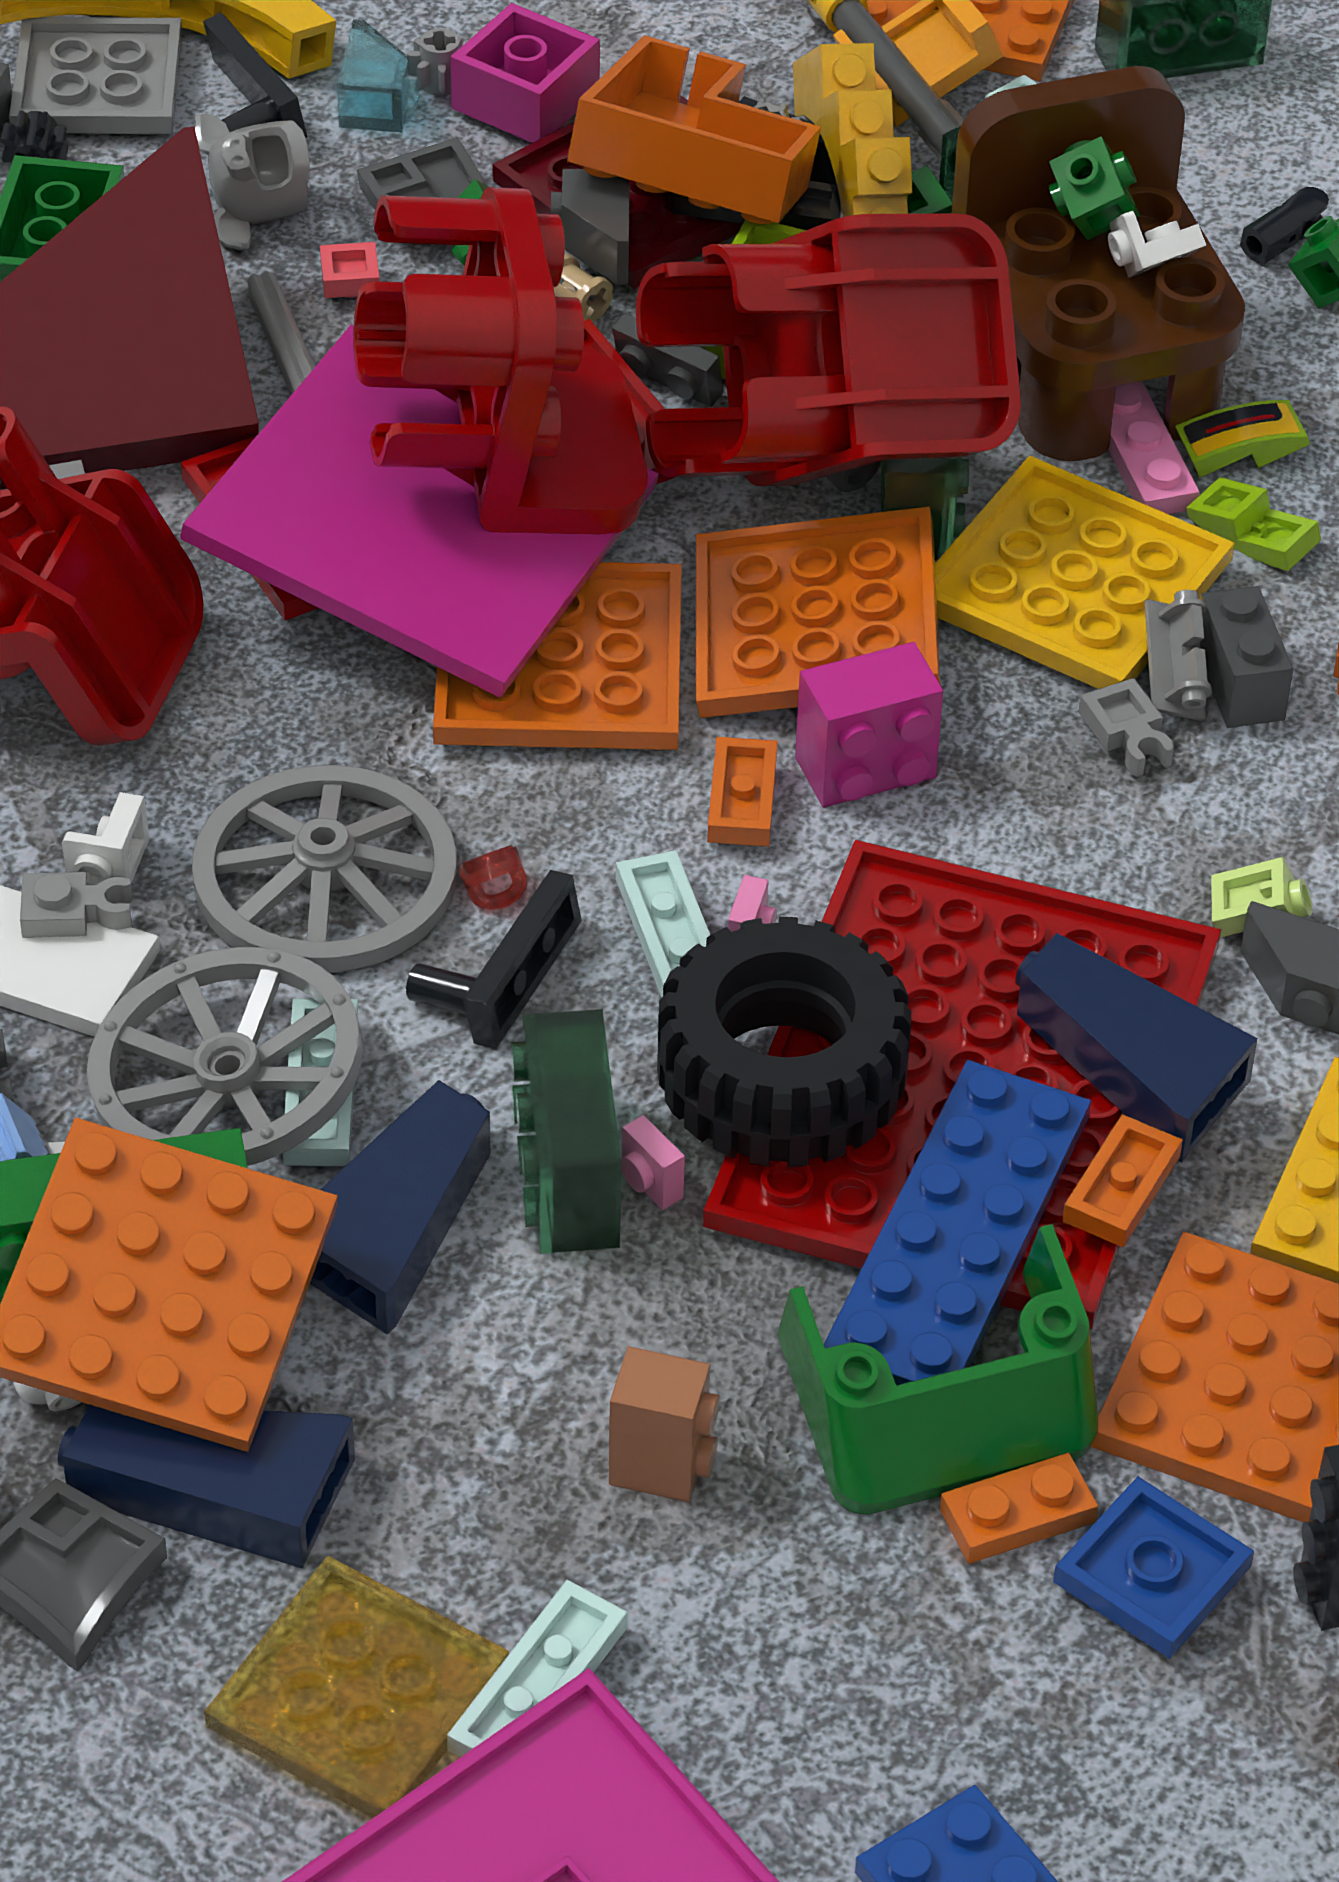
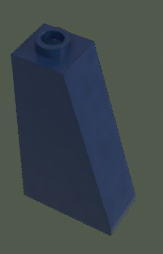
[1015,933,1258,1163]
[310,1080,491,1335]
[58,1405,355,1569]

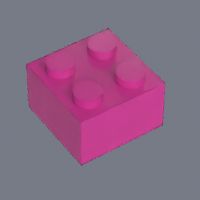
[451,3,600,143]
[795,642,943,808]

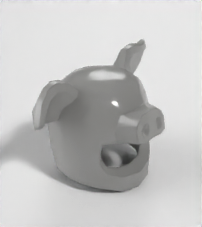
[194,114,310,251]

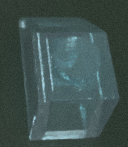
[337,19,419,133]

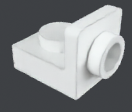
[1108,211,1206,277]
[62,792,149,885]

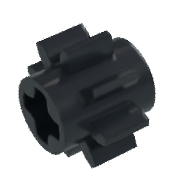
[0,110,69,164]

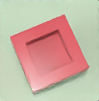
[320,242,380,298]

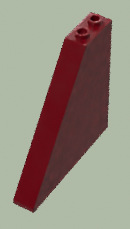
[0,126,259,490]

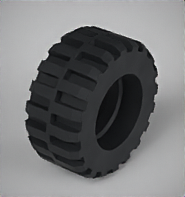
[657,916,911,1168]

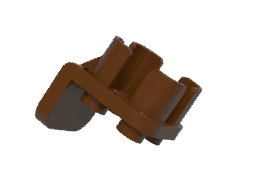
[951,66,1245,461]

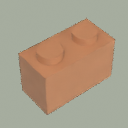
[609,1346,720,1503]

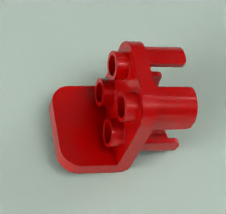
[353,187,648,535]
[636,214,1021,486]
[0,406,204,746]

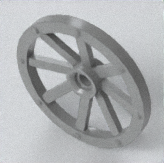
[192,765,457,973]
[87,947,363,1166]

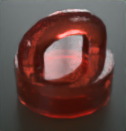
[458,844,528,910]

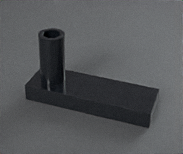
[203,12,307,138]
[406,870,582,1049]

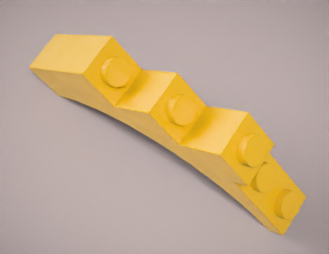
[0,0,336,79]
[792,43,912,217]

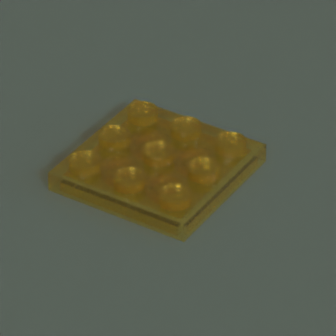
[204,1555,509,1818]

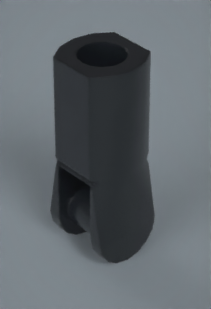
[1240,187,1329,264]

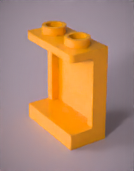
[833,0,1003,127]

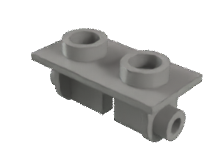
[1144,590,1212,721]

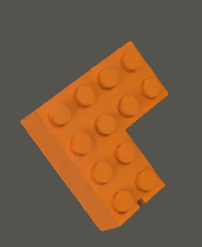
[567,35,821,224]

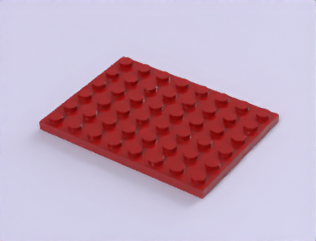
[703,840,1221,1330]

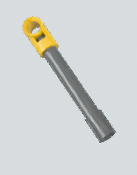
[805,0,964,170]

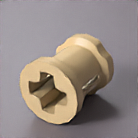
[553,254,613,322]

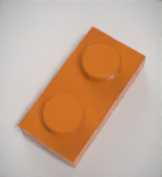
[707,737,778,847]
[1062,1114,1183,1248]
[939,1453,1099,1564]

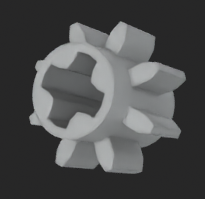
[407,28,463,96]

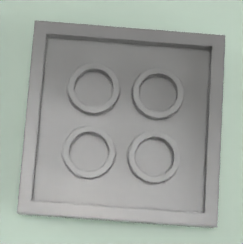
[9,17,182,136]

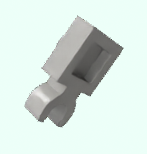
[1078,678,1174,777]
[20,872,133,938]

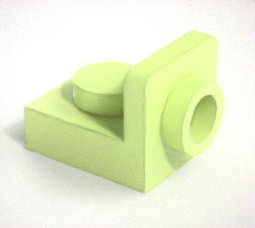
[1211,857,1313,937]

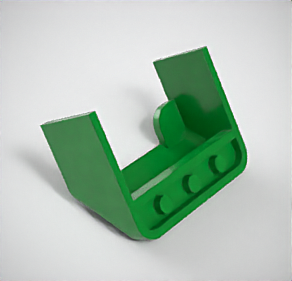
[777,1224,1098,1515]

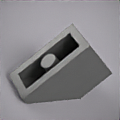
[551,169,629,285]
[1240,901,1339,1035]

